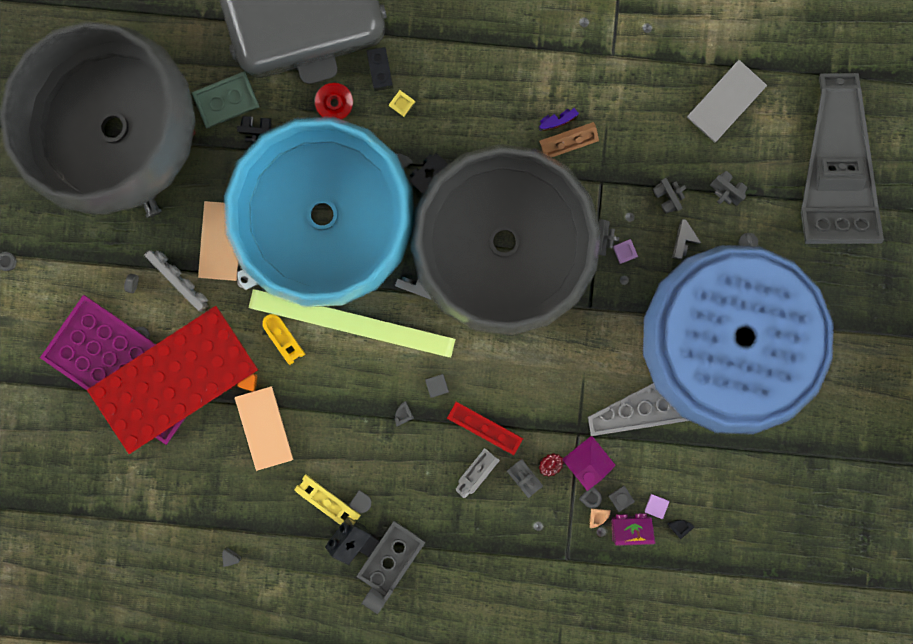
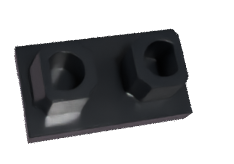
[237,116,272,145]

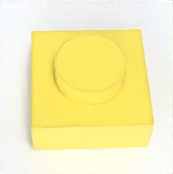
[388,90,415,117]

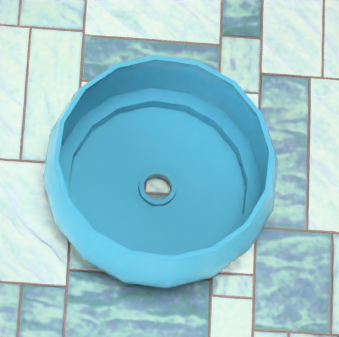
[224,117,414,307]

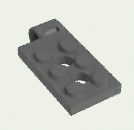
[356,520,426,614]

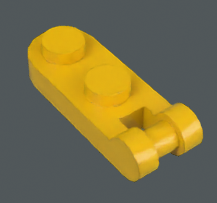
[263,314,305,365]

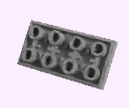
[687,60,767,143]
[144,251,209,311]

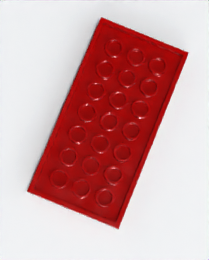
[87,306,259,454]

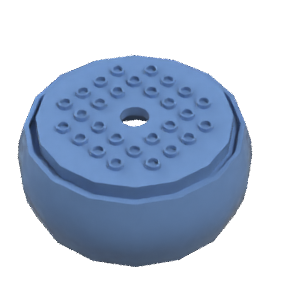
[643,245,833,434]

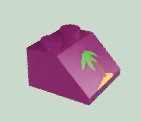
[611,513,655,545]

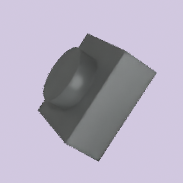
[608,485,635,512]

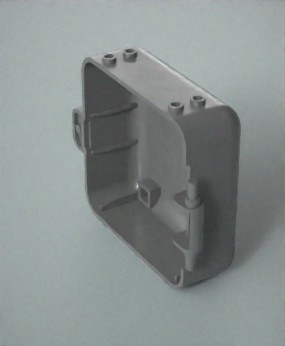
[220,0,387,84]

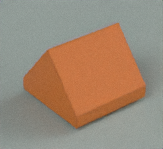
[238,373,257,392]

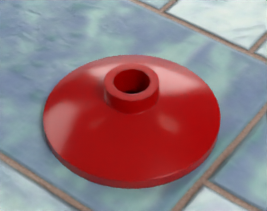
[315,83,353,120]

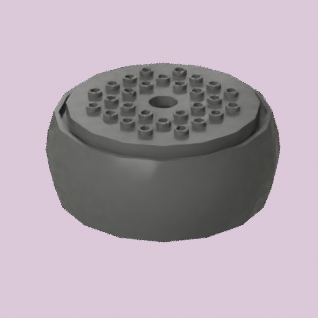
[0,22,196,215]
[410,144,601,336]

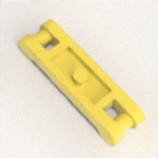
[294,474,361,525]

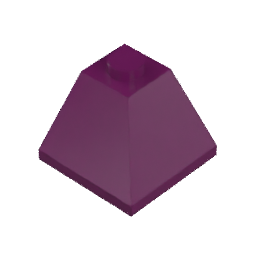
[563,436,616,491]

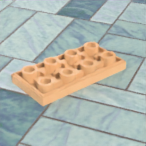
[198,201,239,281]
[235,386,294,471]

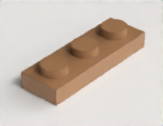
[539,122,599,157]

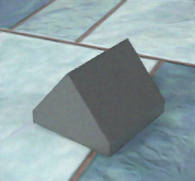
[222,547,242,567]

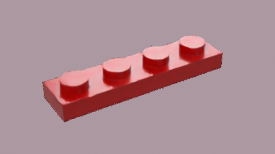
[447,401,523,455]

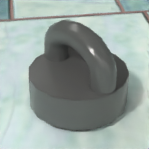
[738,233,758,247]

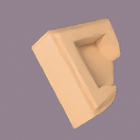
[589,508,611,528]

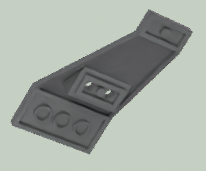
[801,73,884,244]

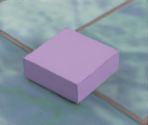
[613,239,638,264]
[644,494,670,519]

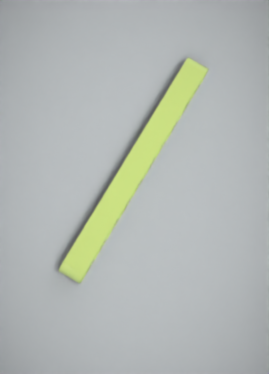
[248,289,456,358]

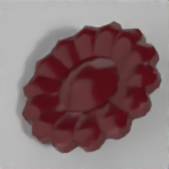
[539,453,564,477]

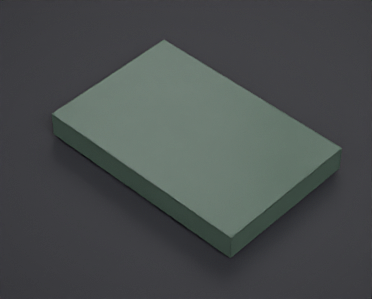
[192,71,260,129]

